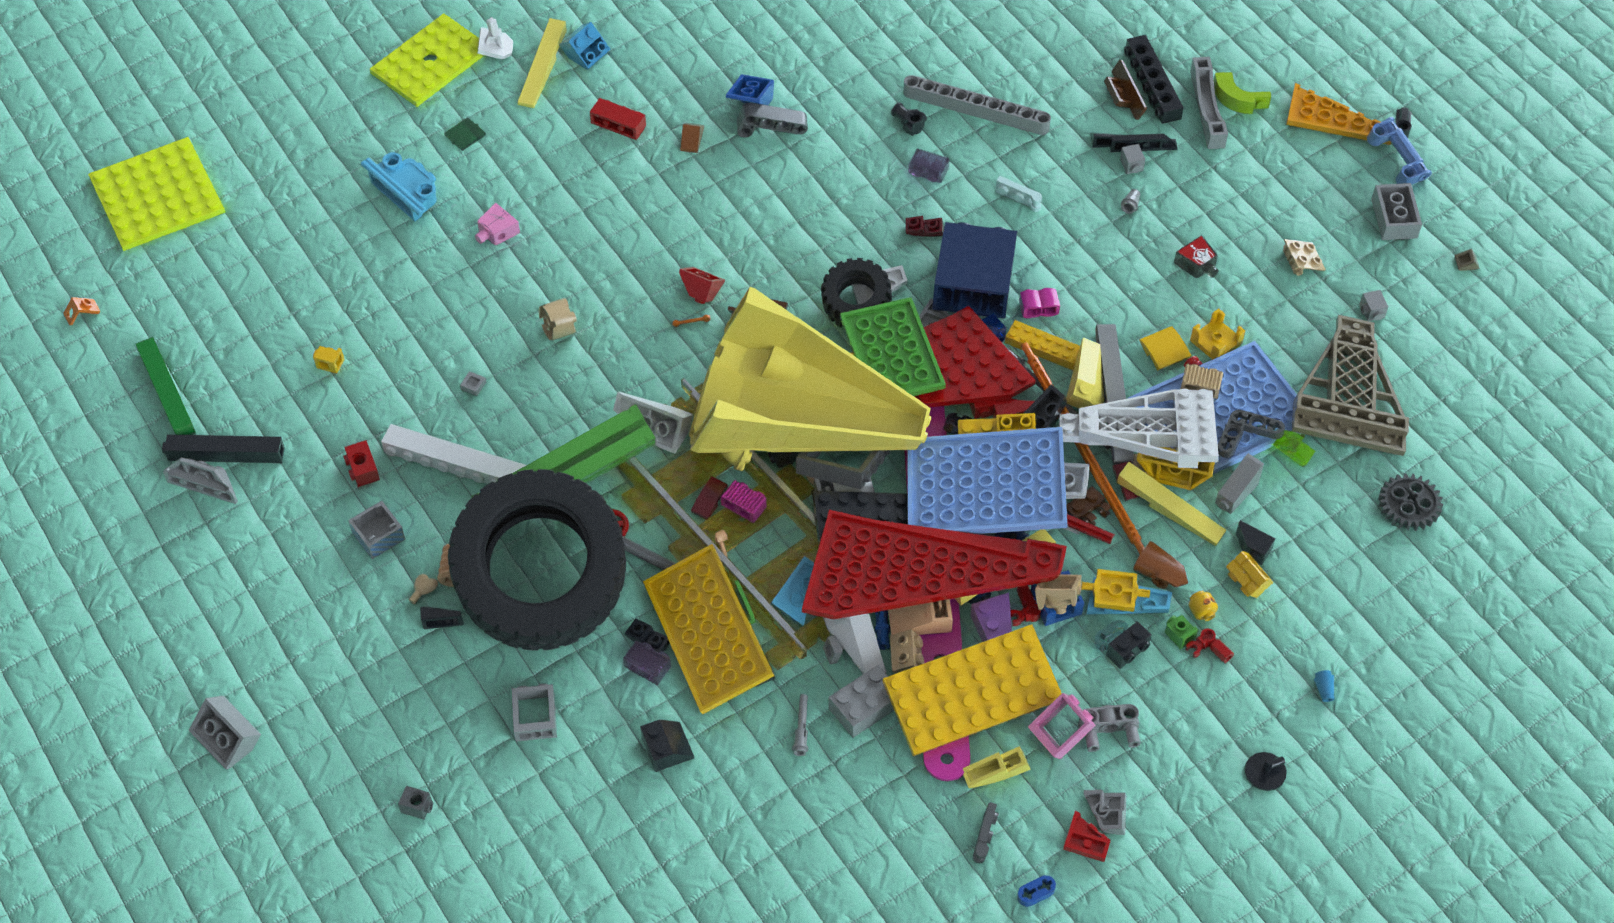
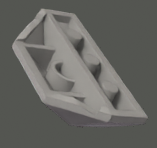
[163,458,238,504]

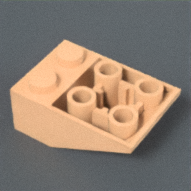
[888,599,953,635]

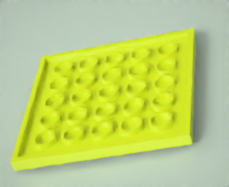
[88,137,225,251]

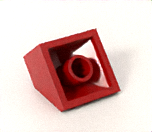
[679,267,725,304]

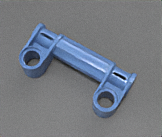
[1367,117,1432,185]

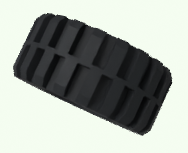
[821,258,892,327]

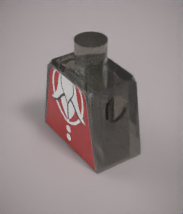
[1174,235,1219,278]

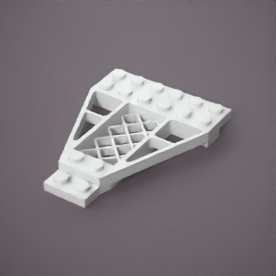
[1059,389,1219,468]

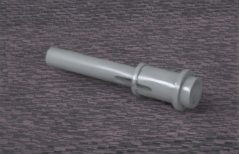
[792,694,808,756]

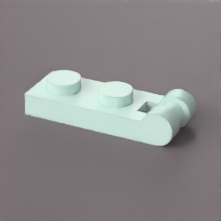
[995,176,1042,212]

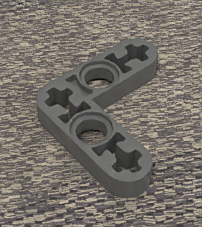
[1218,410,1285,458]

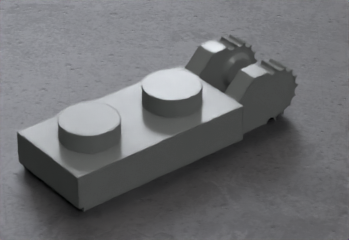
[972,802,999,864]

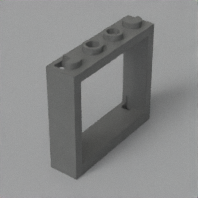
[796,450,890,490]

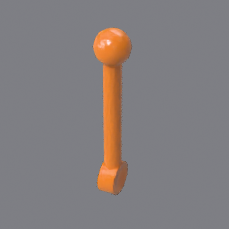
[672,315,711,327]

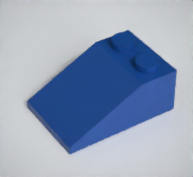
[726,74,774,105]

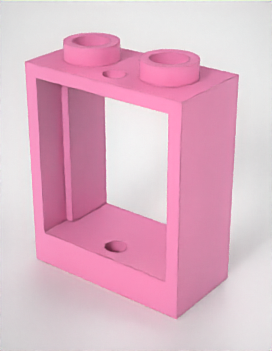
[1028,693,1096,759]

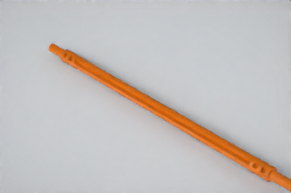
[1021,342,1145,554]

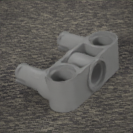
[1078,704,1141,752]

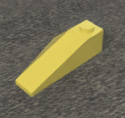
[1066,338,1105,408]

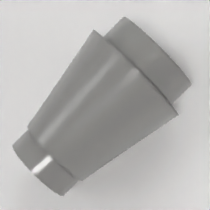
[1121,189,1140,214]

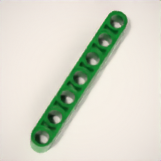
[135,337,196,435]

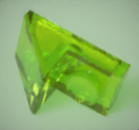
[1273,430,1316,468]

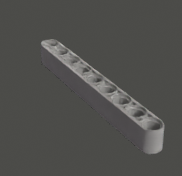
[903,75,1051,135]
[1095,324,1134,464]

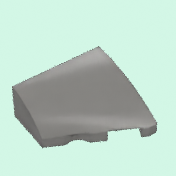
[1084,790,1127,835]

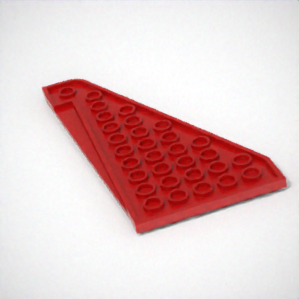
[914,306,1036,407]
[802,510,1067,620]

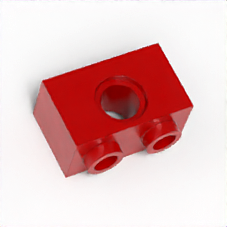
[343,440,380,487]

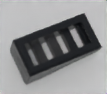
[420,607,464,629]

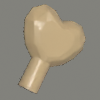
[409,574,438,604]

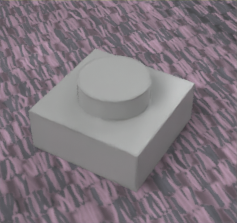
[460,371,486,396]
[823,636,842,664]

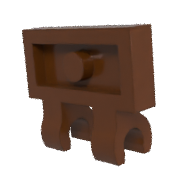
[1066,486,1111,526]

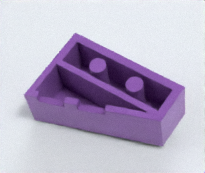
[970,592,1012,642]

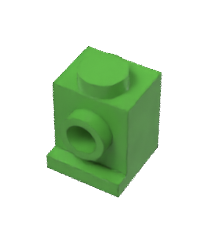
[1165,614,1198,650]

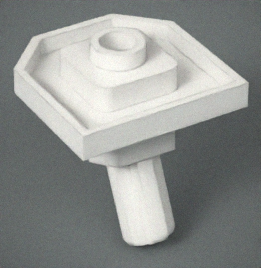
[477,17,513,59]

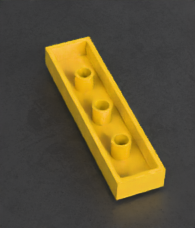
[1005,320,1080,370]

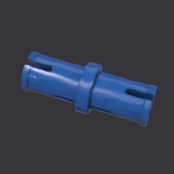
[874,610,890,650]

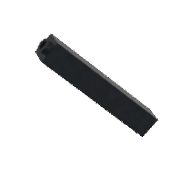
[162,435,285,463]

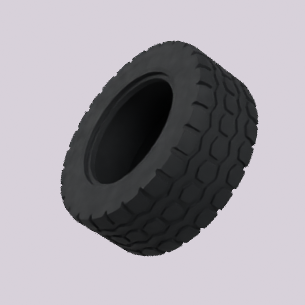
[448,469,626,651]

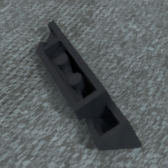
[1090,132,1178,152]

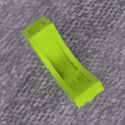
[1213,72,1271,114]

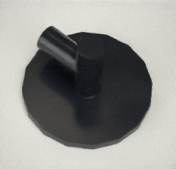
[1245,752,1287,791]

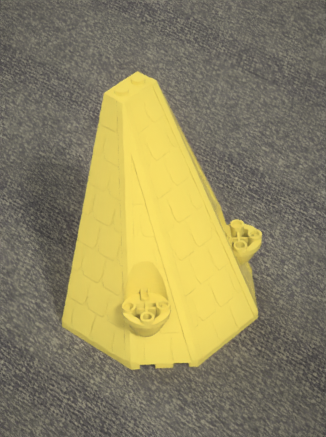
[689,287,931,471]

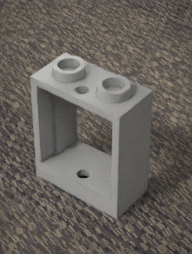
[512,684,557,742]

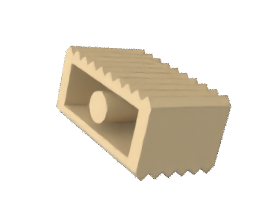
[1181,364,1223,399]

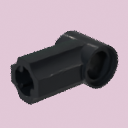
[1395,107,1412,138]

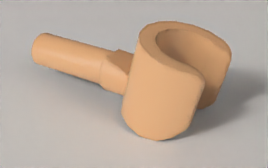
[715,530,728,557]

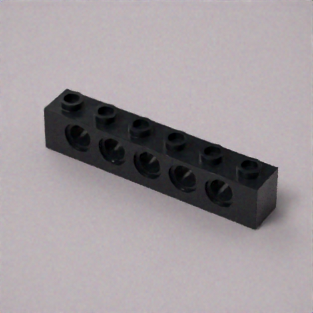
[1124,35,1184,124]

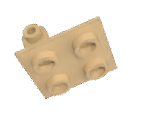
[1283,239,1326,276]

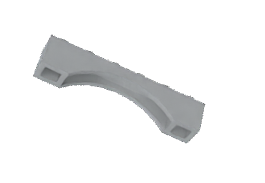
[1190,57,1228,149]

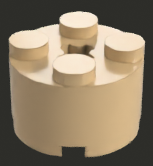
[539,298,577,340]

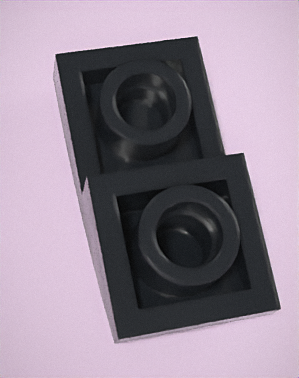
[624,618,670,657]

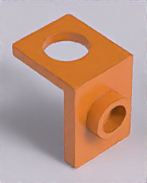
[63,297,100,325]

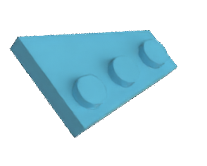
[770,556,814,628]

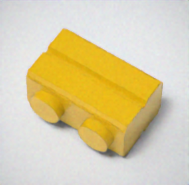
[1226,551,1273,598]

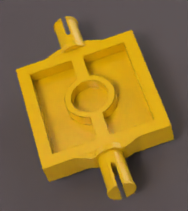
[1081,569,1150,612]

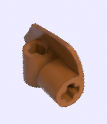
[1133,541,1188,589]

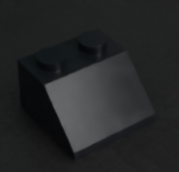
[640,719,694,772]

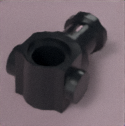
[891,102,927,136]

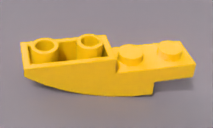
[958,413,1036,434]

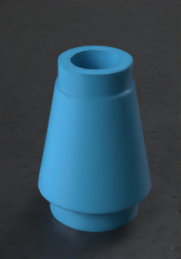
[1314,670,1335,702]

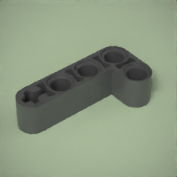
[737,103,808,138]

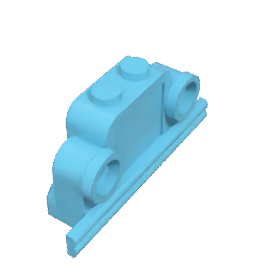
[361,152,437,221]

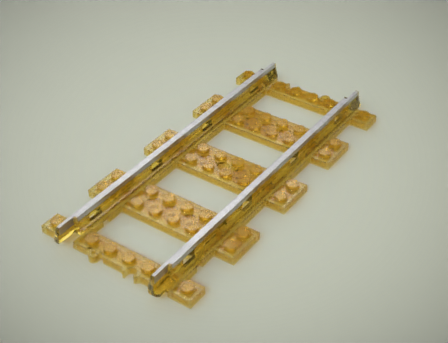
[617,378,830,670]

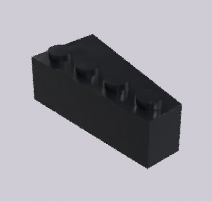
[1023,384,1067,429]

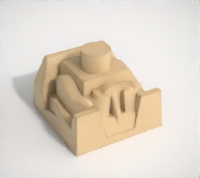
[1035,574,1082,614]

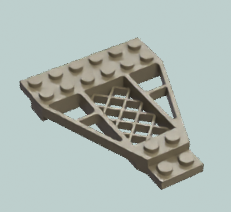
[1292,315,1409,456]

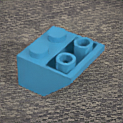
[559,22,611,69]

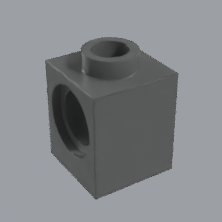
[398,786,433,820]

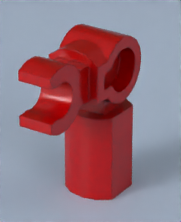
[1010,585,1041,626]
[1185,628,1234,664]

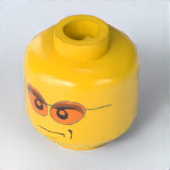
[1188,590,1218,621]

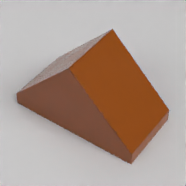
[680,123,704,153]

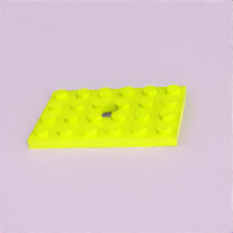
[370,13,484,107]

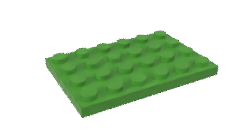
[840,297,946,396]

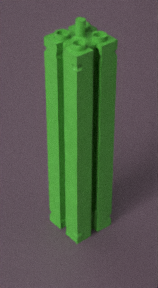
[471,404,656,498]

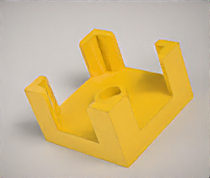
[1190,308,1246,360]

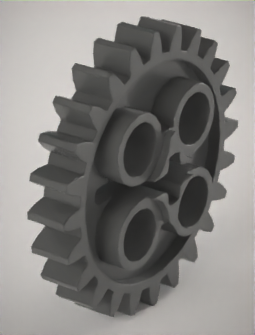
[1378,473,1443,531]

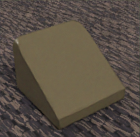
[1454,248,1480,271]

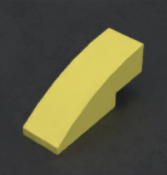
[963,746,1031,788]

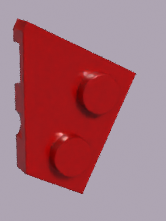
[1063,811,1111,862]

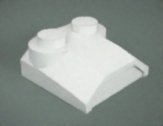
[1064,462,1089,499]

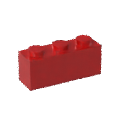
[590,98,646,140]

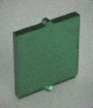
[444,117,486,151]

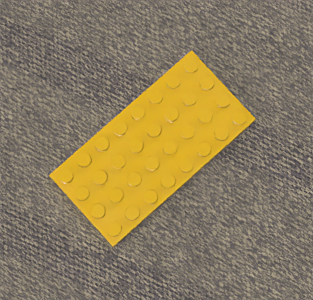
[643,544,774,714]
[882,624,1062,756]

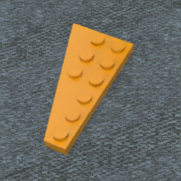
[1286,83,1391,145]

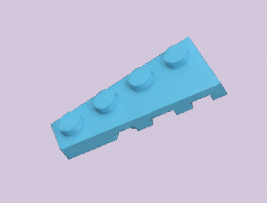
[1086,577,1172,614]

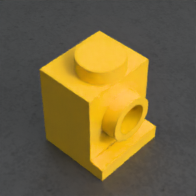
[313,346,345,374]

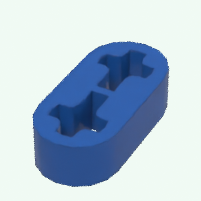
[1017,875,1056,907]

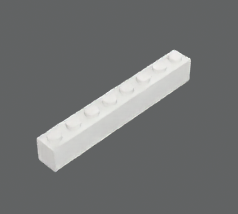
[381,424,526,484]

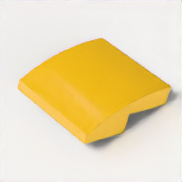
[1139,326,1192,371]

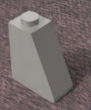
[1215,453,1264,514]

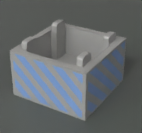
[348,501,405,559]

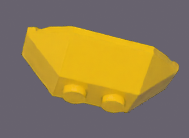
[1137,447,1215,490]

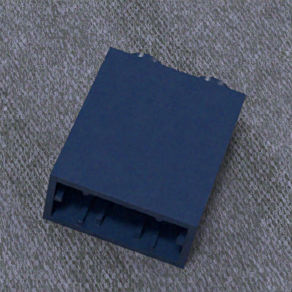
[932,222,1017,319]

